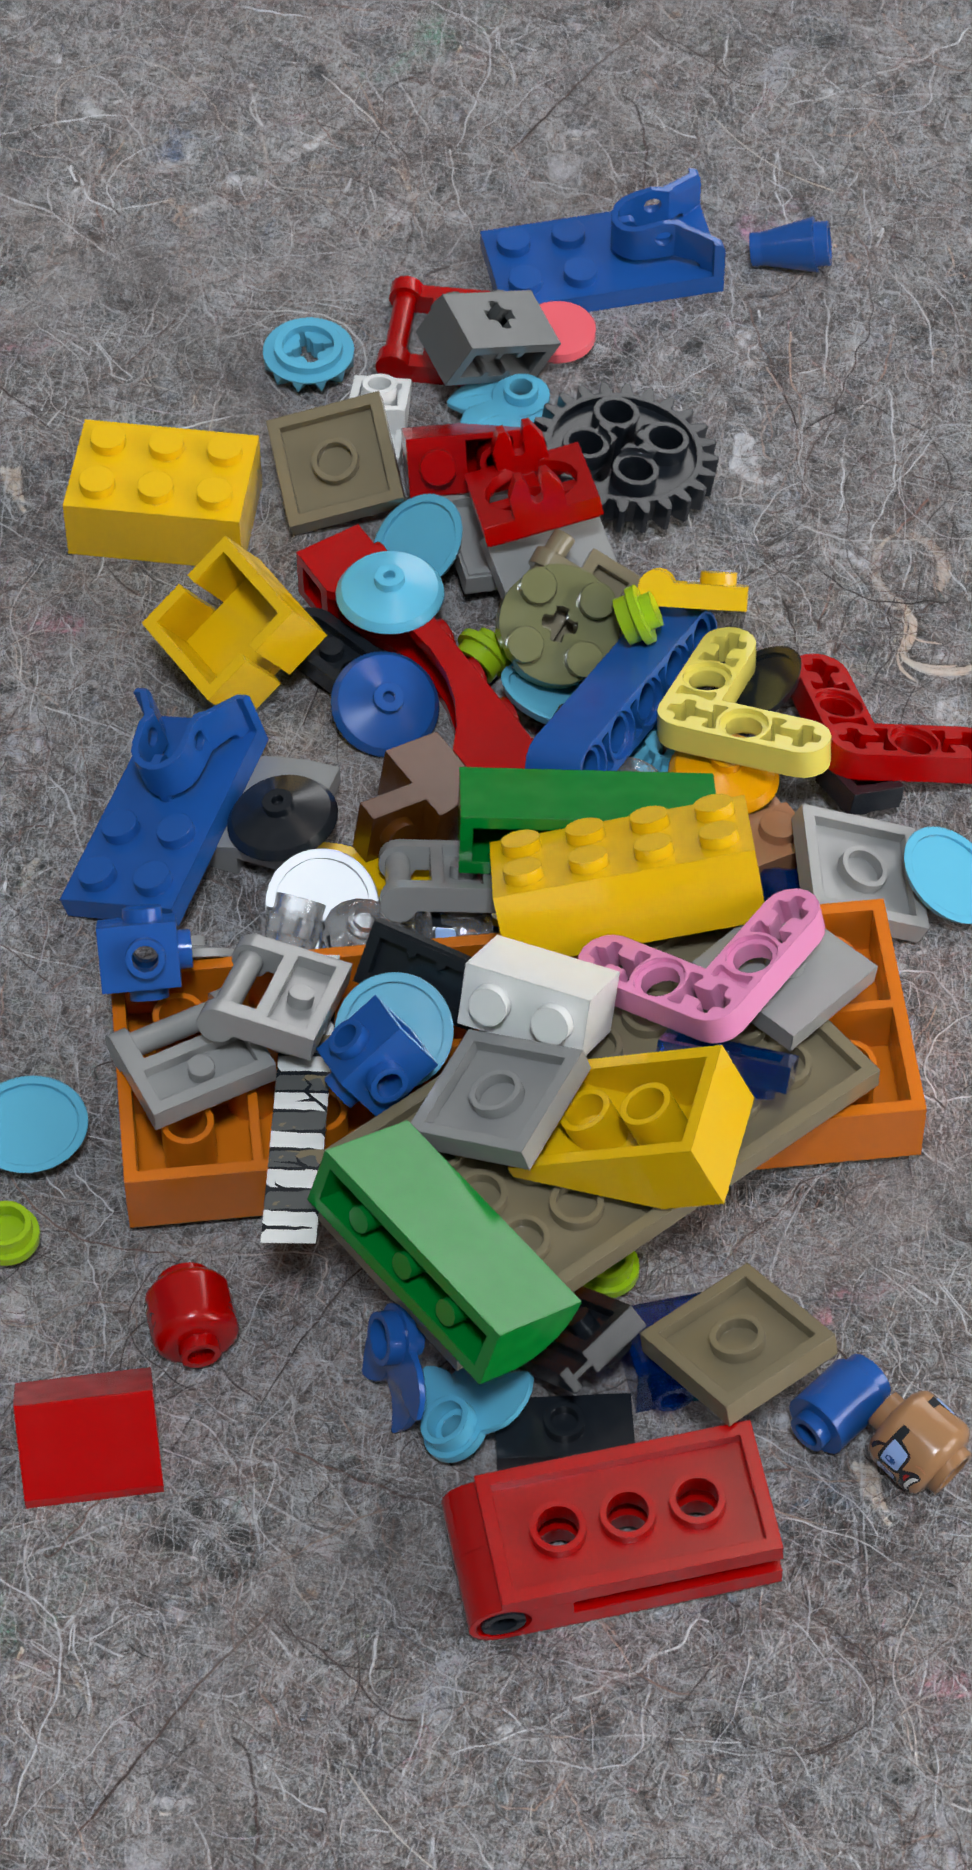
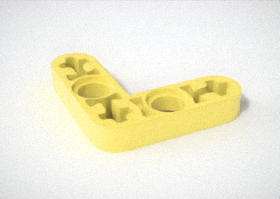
[657,627,831,778]

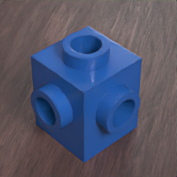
[96,904,194,1002]
[316,995,438,1116]

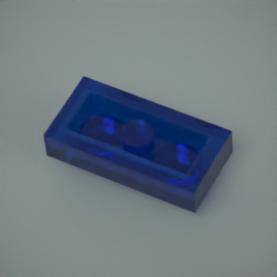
[656,1028,799,1100]

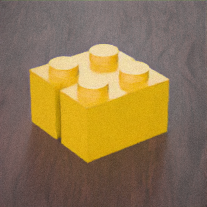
[142,536,327,709]

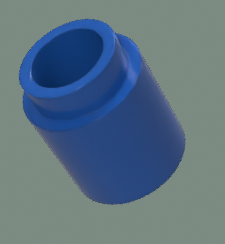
[789,1354,891,1454]

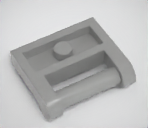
[378,839,496,923]
[196,934,353,1061]
[105,988,277,1130]

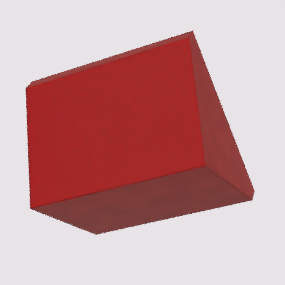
[13,1367,164,1509]

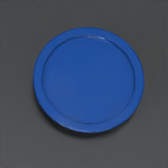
[331,651,439,757]

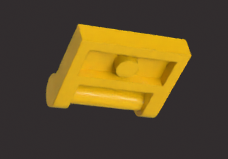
[638,568,749,612]

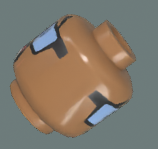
[868,1391,972,1494]

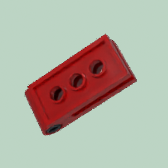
[441,1420,784,1640]

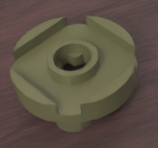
[495,564,620,689]

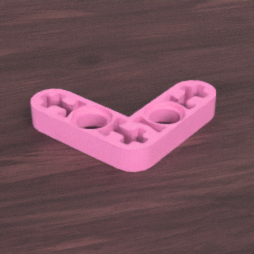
[578,888,825,1044]

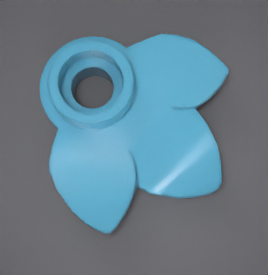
[447,374,550,427]
[420,1366,534,1463]

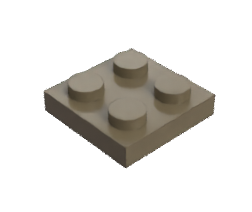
[266,391,406,535]
[640,1263,838,1426]

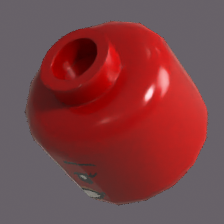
[144,1262,239,1368]

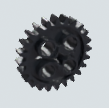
[534,382,719,533]

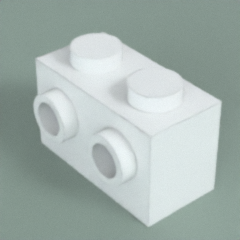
[457,935,620,1056]

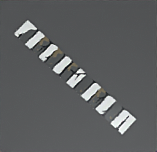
[261,955,340,1244]

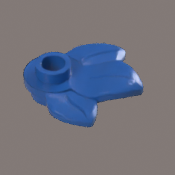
[362,1303,426,1433]

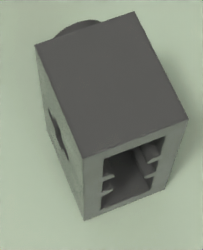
[415,290,561,386]

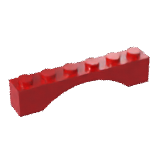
[296,524,534,769]

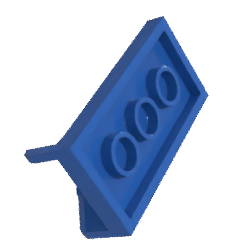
[480,168,726,312]
[60,688,269,926]

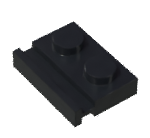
[519,1286,647,1394]

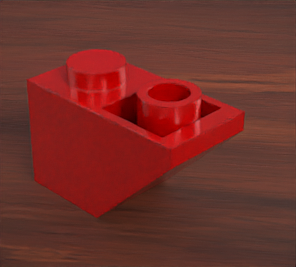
[401,423,523,498]

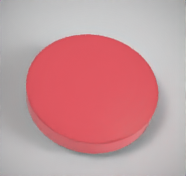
[539,301,596,363]

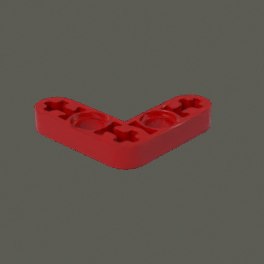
[791,653,972,784]

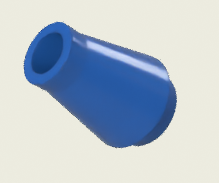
[749,216,832,273]

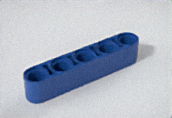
[525,606,717,771]

